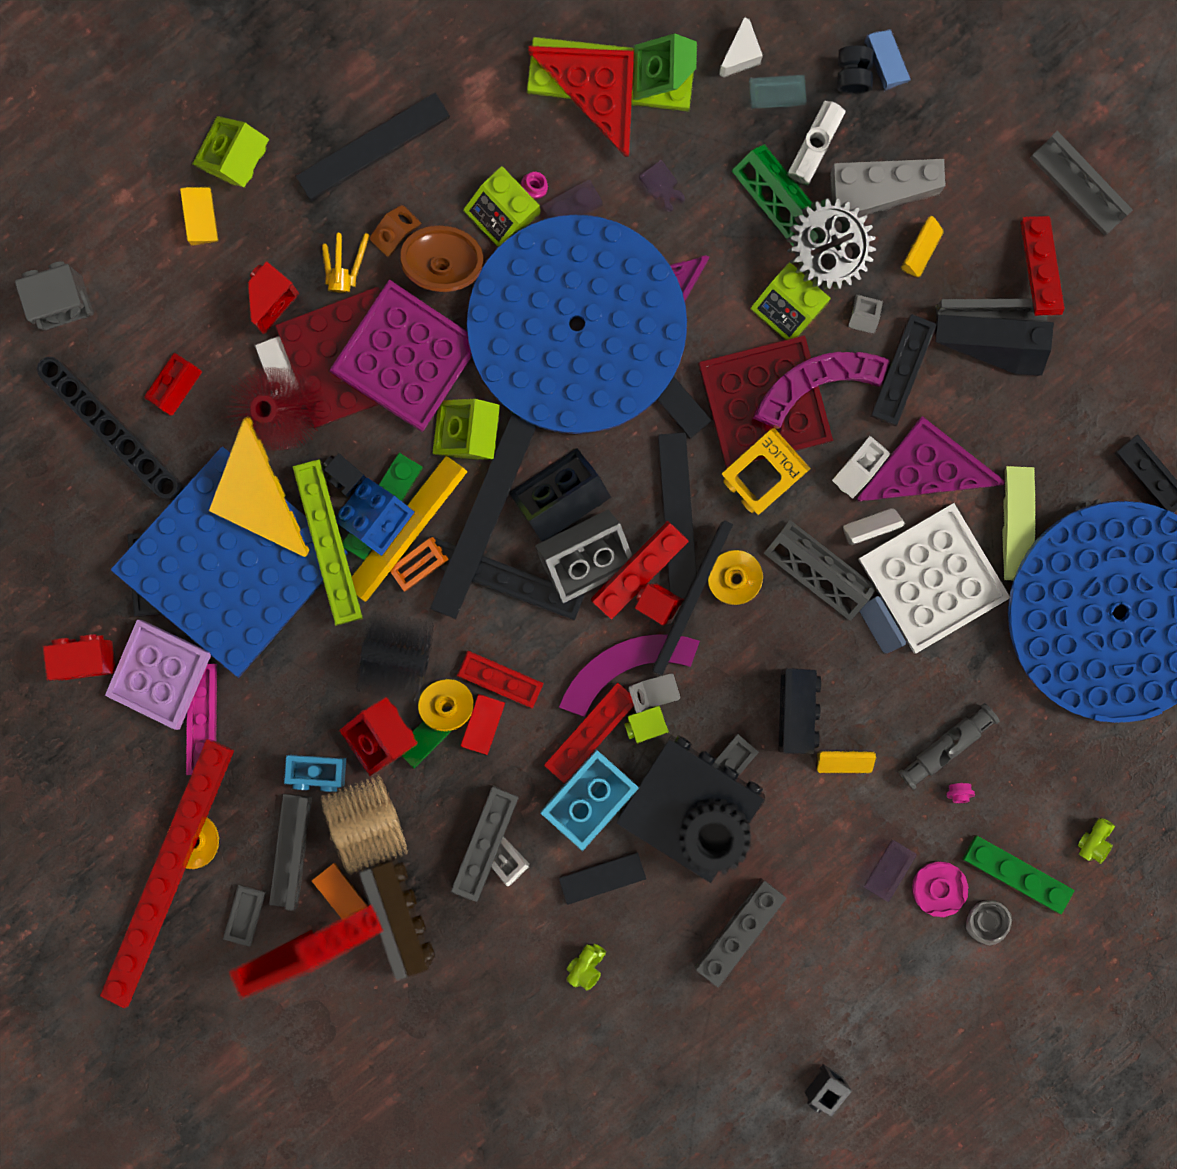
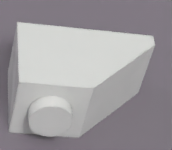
[832,436,891,498]

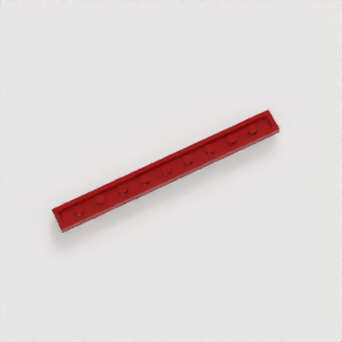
[100,739,234,1008]

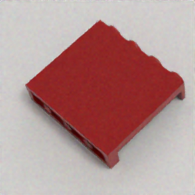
[229,904,383,998]

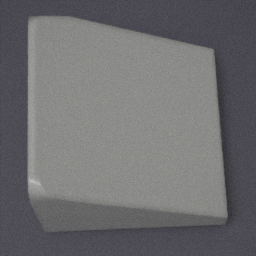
[849,294,883,333]

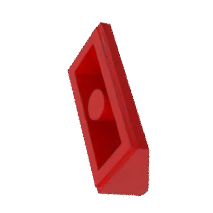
[144,352,202,415]
[461,694,505,755]

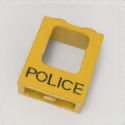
[722,428,811,515]

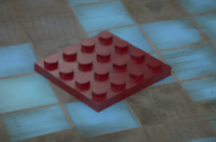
[276,287,381,428]
[699,335,833,469]

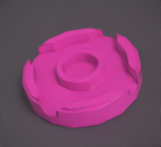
[912,861,969,917]

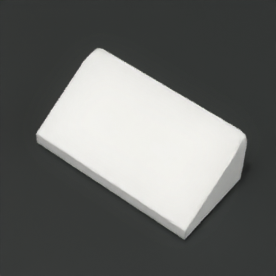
[843,509,905,545]

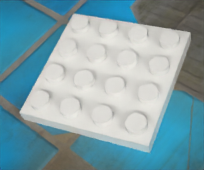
[858,503,1010,654]

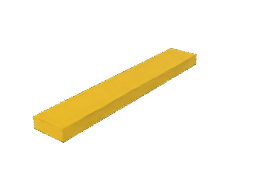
[352,456,468,602]

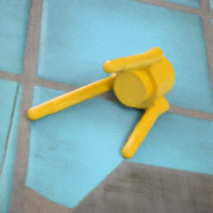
[322,232,369,293]

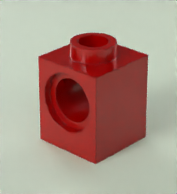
[635,583,684,625]

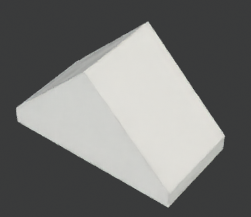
[720,17,763,77]
[491,837,529,887]

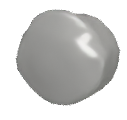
[966,900,1012,945]

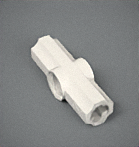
[787,101,846,185]

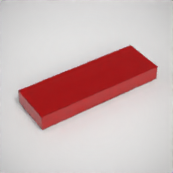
[457,651,544,709]

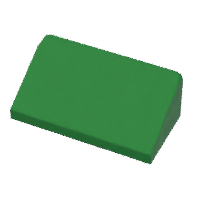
[402,721,453,769]

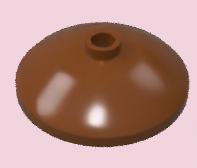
[400,226,483,292]

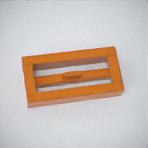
[390,537,449,592]

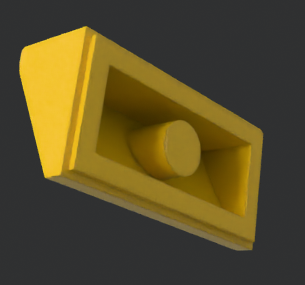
[180,188,218,246]
[901,216,943,278]
[817,751,876,773]

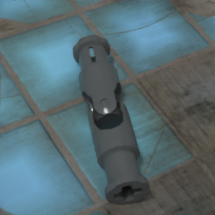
[898,703,1000,790]

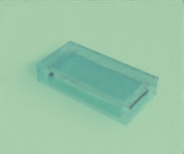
[749,75,806,108]

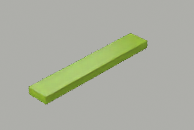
[293,460,363,626]

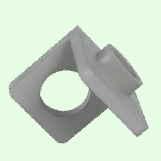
[629,673,680,713]

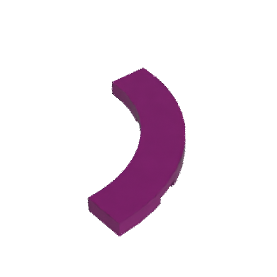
[753,352,890,429]
[559,634,700,717]

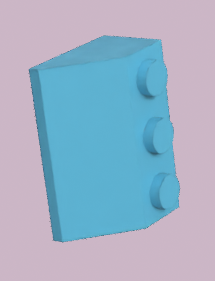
[541,749,639,851]

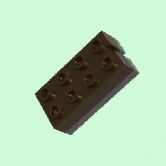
[360,857,435,981]

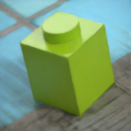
[624,706,668,743]

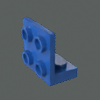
[336,478,415,556]

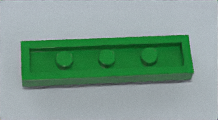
[342,453,423,560]
[963,835,1075,915]

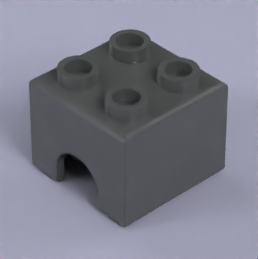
[15,261,94,331]

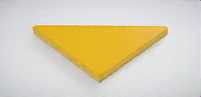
[209,417,310,557]

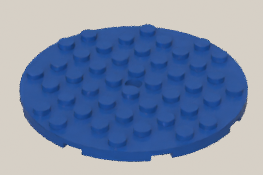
[467,215,687,434]
[1008,501,1177,723]

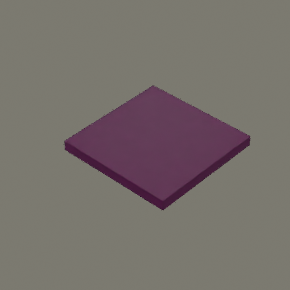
[329,280,472,432]

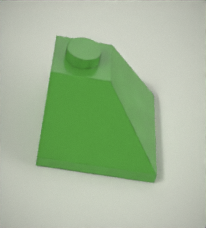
[633,33,697,100]

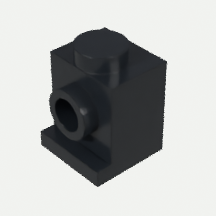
[322,453,367,498]
[804,1064,852,1117]

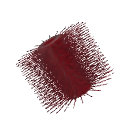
[225,367,325,451]

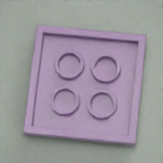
[105,619,211,730]

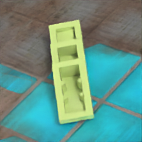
[1002,466,1035,580]

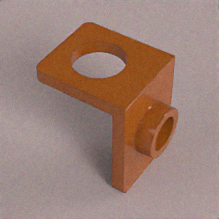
[370,205,421,256]

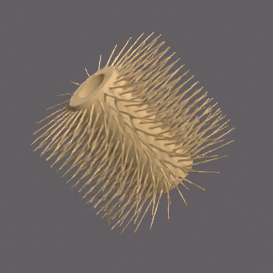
[322,775,408,875]

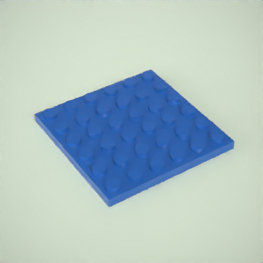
[111,447,348,678]

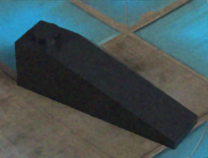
[935,314,1054,376]

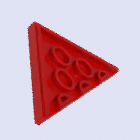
[529,46,634,157]

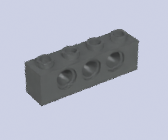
[694,878,787,988]

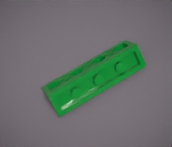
[732,144,818,247]

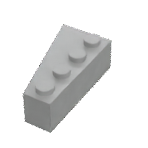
[830,159,945,225]

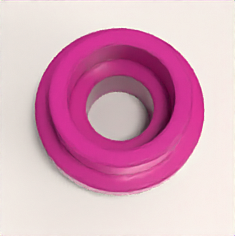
[521,172,548,199]
[947,783,975,803]

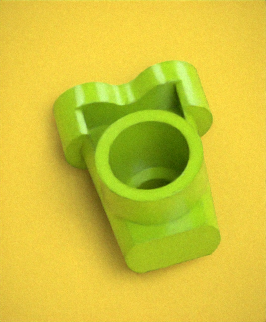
[1078,818,1115,864]
[566,944,606,990]

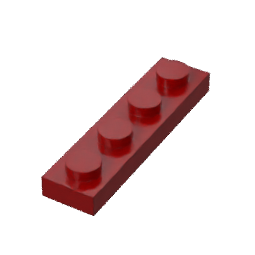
[1021,216,1065,316]
[591,521,689,620]
[544,683,634,784]

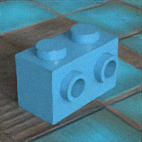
[284,755,346,792]

